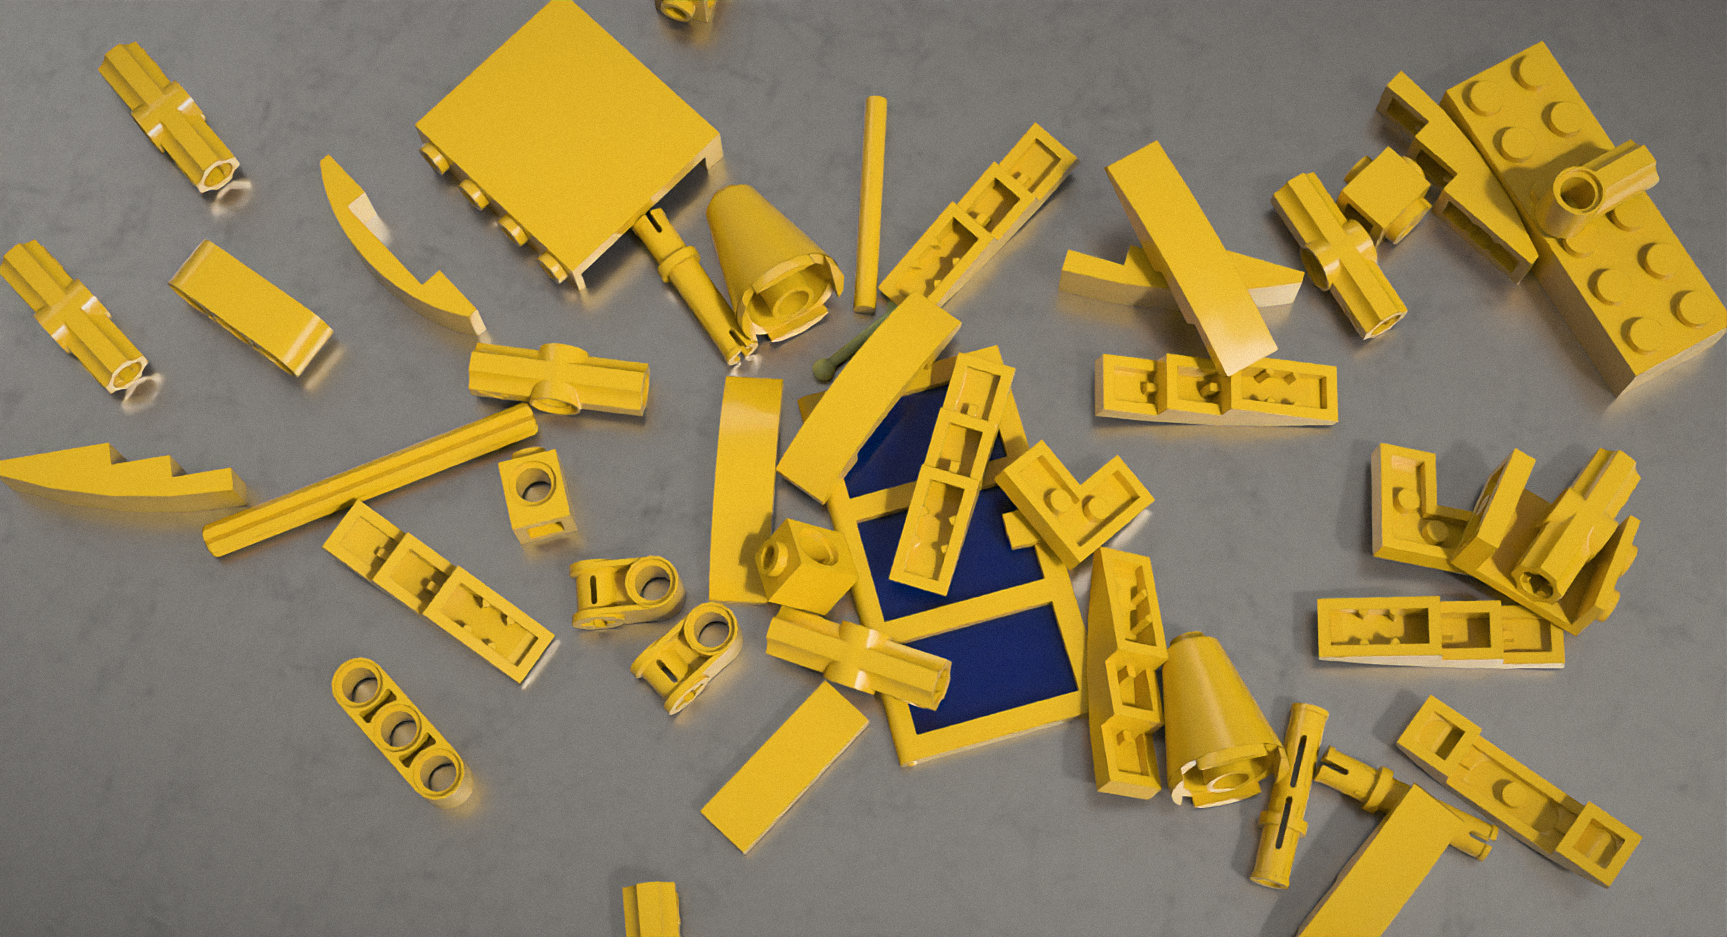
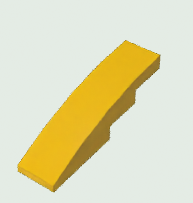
[1376,70,1539,285]
[877,122,1080,308]
[1103,140,1278,377]
[1058,245,1305,310]
[889,352,1016,596]
[1095,353,1338,426]
[0,442,248,512]
[321,499,555,684]
[1087,546,1169,800]
[1317,596,1565,669]
[1295,782,1464,937]

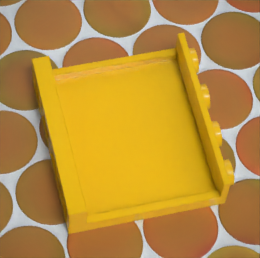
[415,0,723,292]

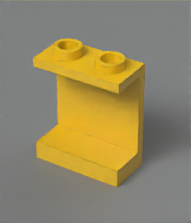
[1450,448,1641,636]

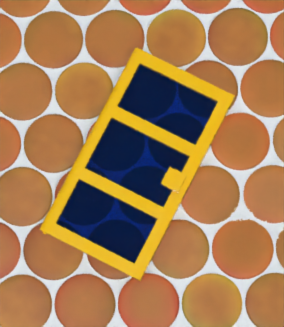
[797,345,1089,767]

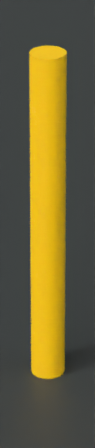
[853,96,887,314]

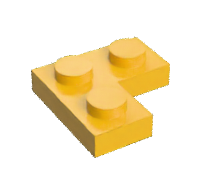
[994,440,1155,571]
[1371,442,1472,576]

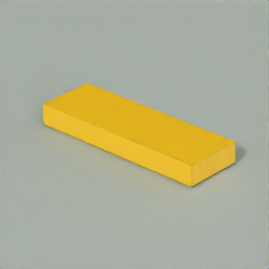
[700,680,869,856]

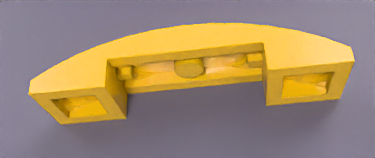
[320,154,486,337]
[776,291,962,505]
[709,376,784,606]
[1395,694,1643,889]

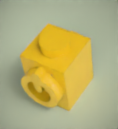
[1336,146,1432,248]

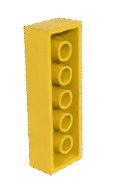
[1439,40,1727,399]

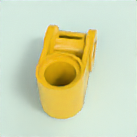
[569,555,686,630]
[630,602,744,715]

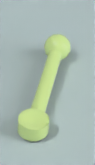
[812,300,898,381]

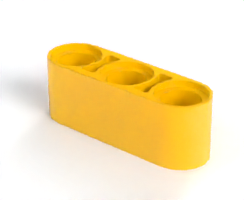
[167,239,334,378]
[331,657,474,809]

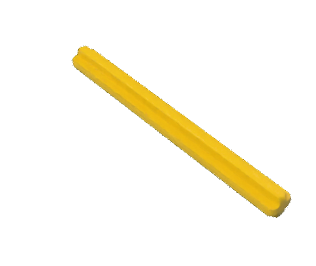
[202,403,538,557]

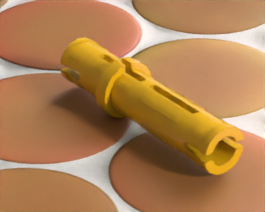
[632,208,759,366]
[1250,702,1329,890]
[1313,745,1499,862]

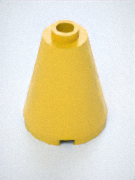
[705,184,844,342]
[1162,631,1291,808]

